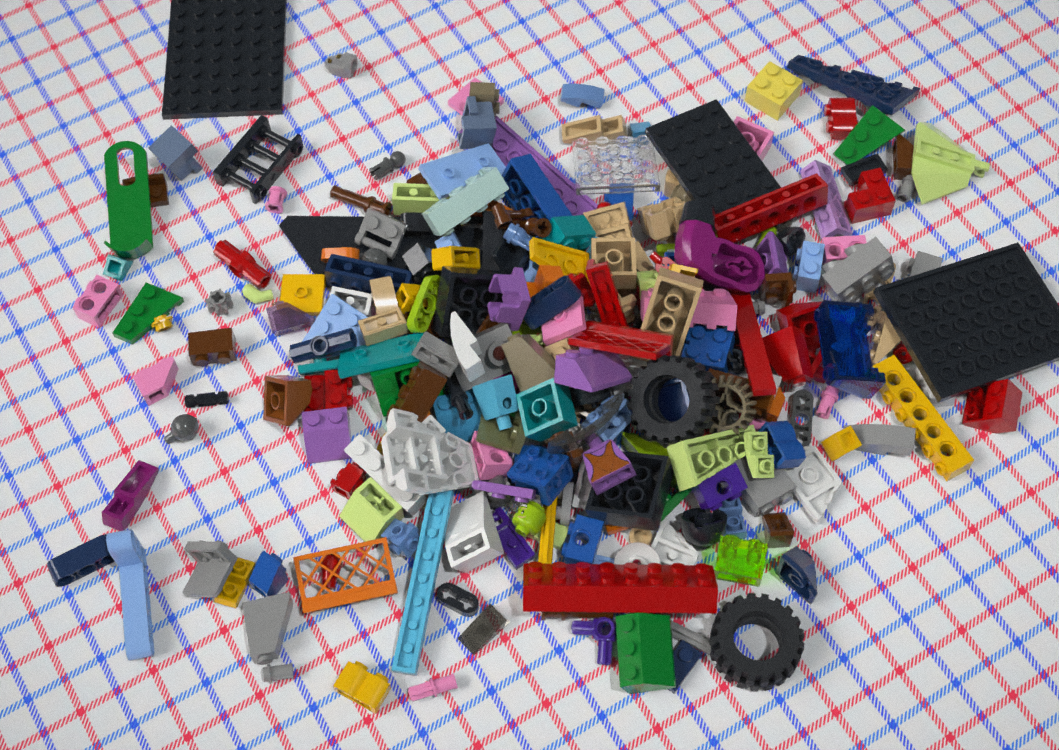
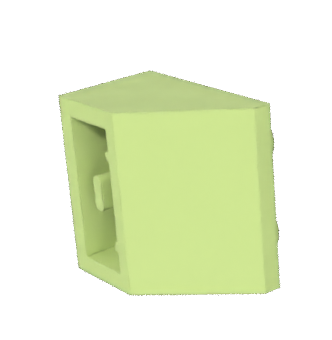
[339,477,404,542]

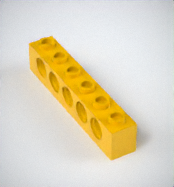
[868,355,974,481]

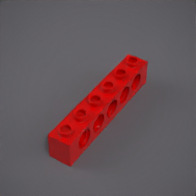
[714,173,828,243]

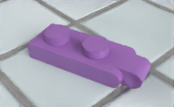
[471,480,536,503]

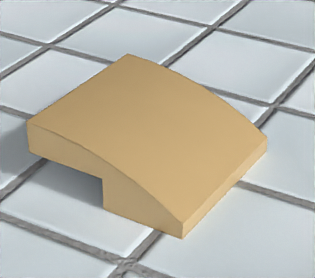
[583,202,633,238]

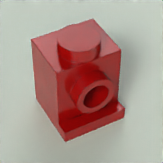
[330,462,367,500]

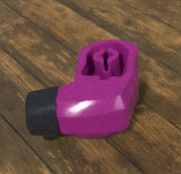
[674,200,765,292]

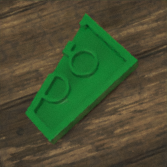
[833,105,905,165]
[112,282,184,345]

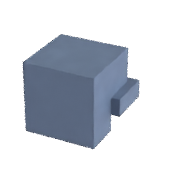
[457,96,497,149]
[148,125,203,181]

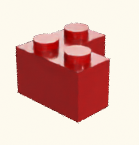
[844,167,896,224]

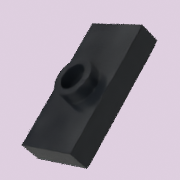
[841,153,888,187]

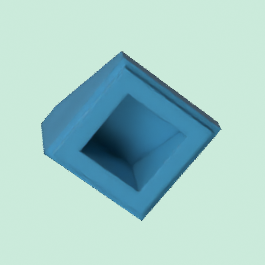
[629,121,651,142]

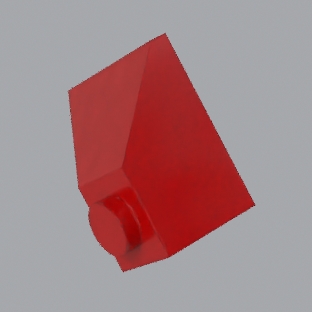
[776,301,834,351]

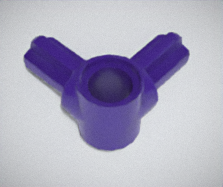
[571,617,617,665]

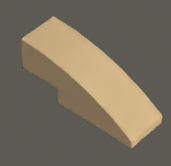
[561,115,628,145]

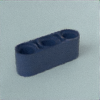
[523,275,582,330]
[47,534,115,587]

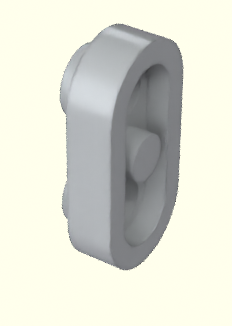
[556,482,574,526]

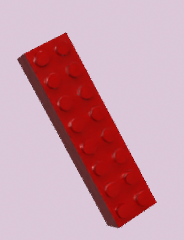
[523,561,718,613]

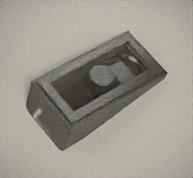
[458,604,510,655]

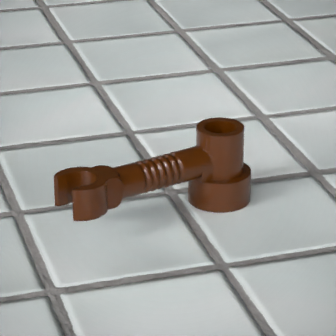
[491,203,534,230]

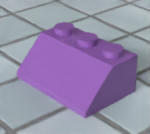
[554,347,632,392]

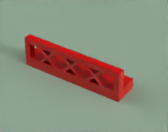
[586,259,628,327]

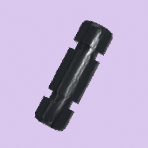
[185,391,229,408]

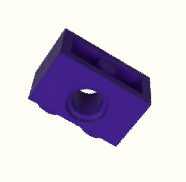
[691,463,748,511]

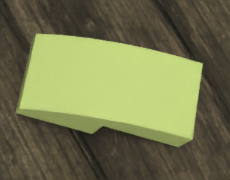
[743,432,774,478]

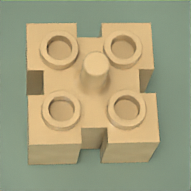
[637,197,686,243]

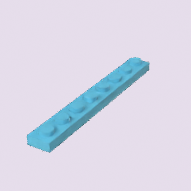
[391,490,454,675]

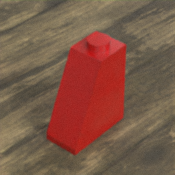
[762,325,814,387]

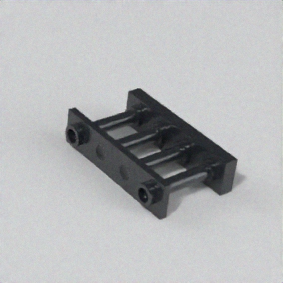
[213,115,304,204]

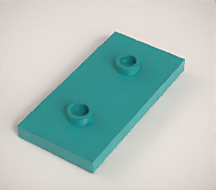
[338,331,426,379]

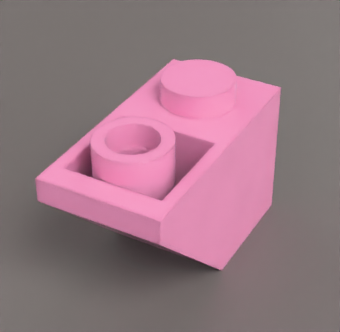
[132,356,179,406]

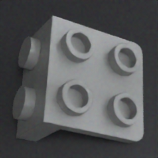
[183,540,238,598]

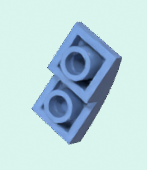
[560,84,604,108]
[718,493,747,540]

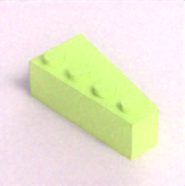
[667,425,756,492]

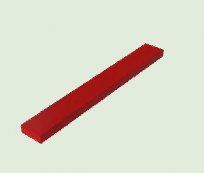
[728,291,776,396]

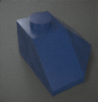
[775,546,818,604]

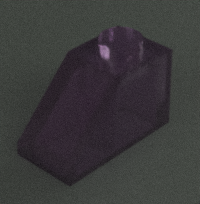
[266,301,316,336]

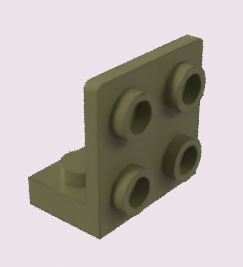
[476,411,526,454]

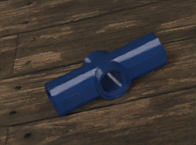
[289,328,358,364]

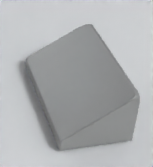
[411,332,459,378]

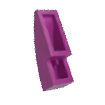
[101,460,159,531]

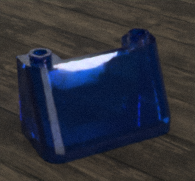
[814,300,886,399]

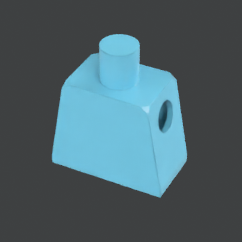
[472,374,519,431]

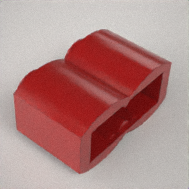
[824,98,858,139]

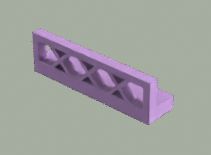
[800,160,853,239]

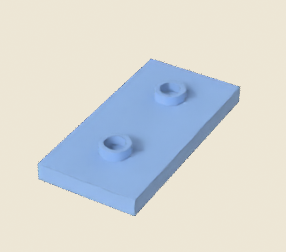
[418,143,506,200]

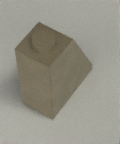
[501,333,556,392]

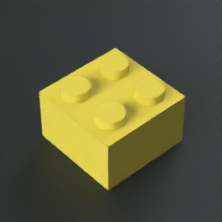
[744,61,803,121]

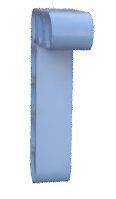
[106,529,154,661]

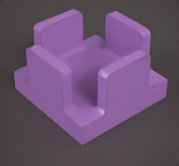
[487,267,531,331]

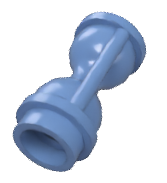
[502,223,533,252]

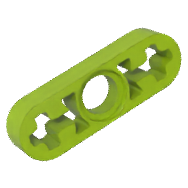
[407,275,441,333]

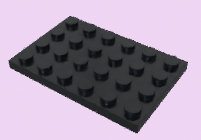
[645,99,781,215]

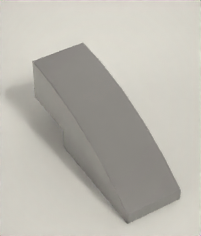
[843,424,916,456]

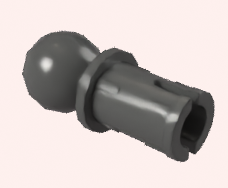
[369,151,406,180]

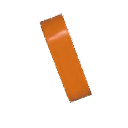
[321,247,360,263]

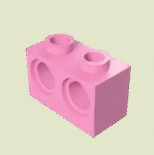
[821,235,866,266]
[72,275,123,328]
[470,431,513,480]

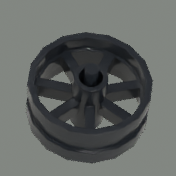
[569,387,612,408]

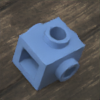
[380,518,419,559]

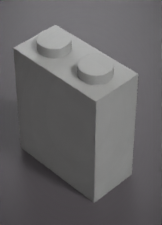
[733,456,797,517]

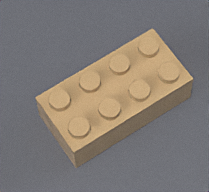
[632,267,704,362]

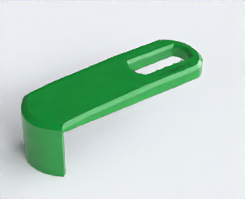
[104,141,153,259]

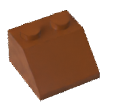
[263,375,312,426]

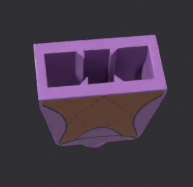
[582,437,636,495]

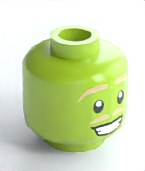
[512,501,546,537]

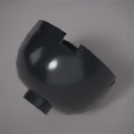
[681,508,727,549]

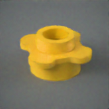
[151,314,173,332]

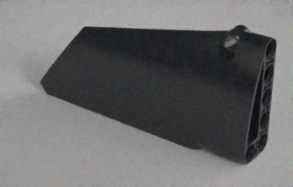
[279,210,504,289]

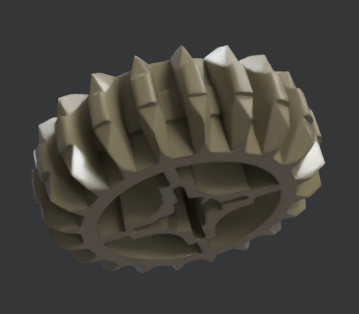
[709,375,757,437]

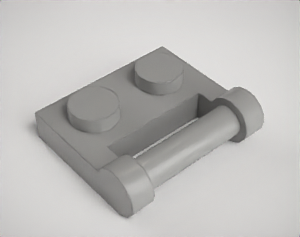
[354,208,408,260]

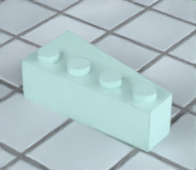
[422,167,509,237]

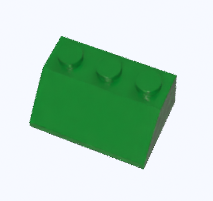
[616,612,676,694]

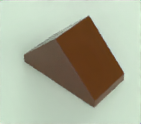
[762,512,794,548]

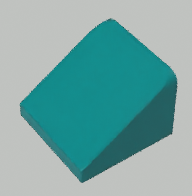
[103,254,133,281]

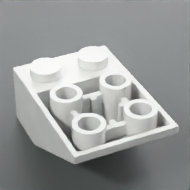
[445,491,504,573]

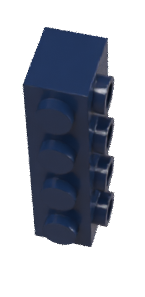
[324,254,415,295]

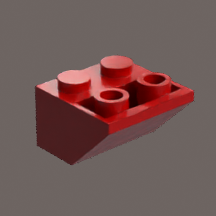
[962,379,1023,434]

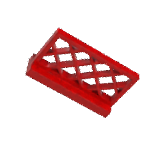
[568,320,674,360]

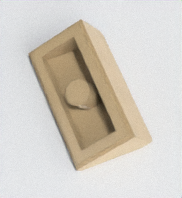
[358,307,408,346]

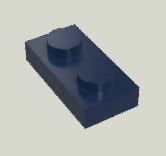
[668,640,702,694]

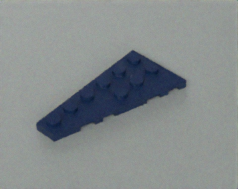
[787,55,920,115]

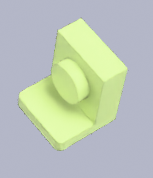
[636,270,658,301]

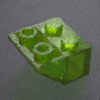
[714,535,768,587]

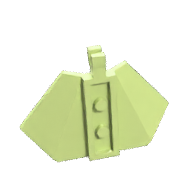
[911,122,990,205]

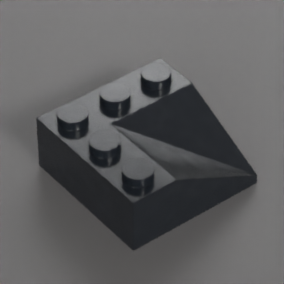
[432,266,508,337]
[585,451,674,531]

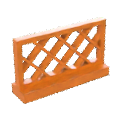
[293,537,398,614]

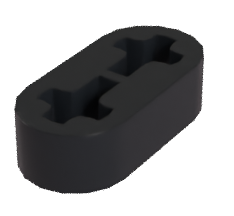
[437,582,479,617]

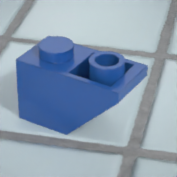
[249,550,289,597]

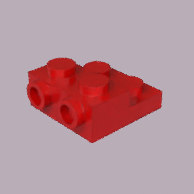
[304,370,353,414]

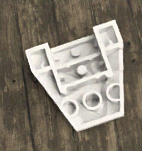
[381,408,479,495]

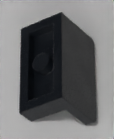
[493,231,530,275]

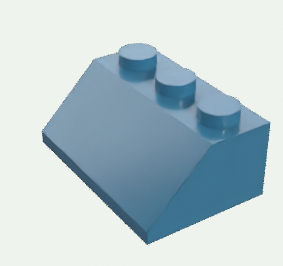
[433,389,482,443]

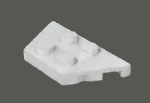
[784,446,842,523]

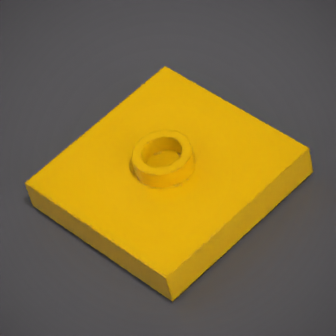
[279,274,326,316]

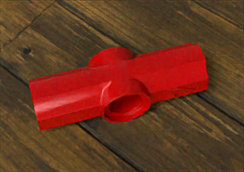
[213,239,272,290]

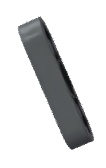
[790,389,814,447]

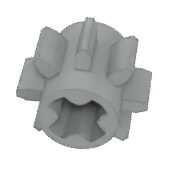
[205,289,234,317]

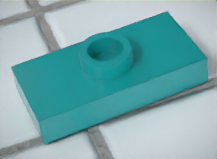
[298,358,339,376]

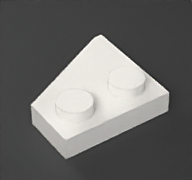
[651,518,699,565]

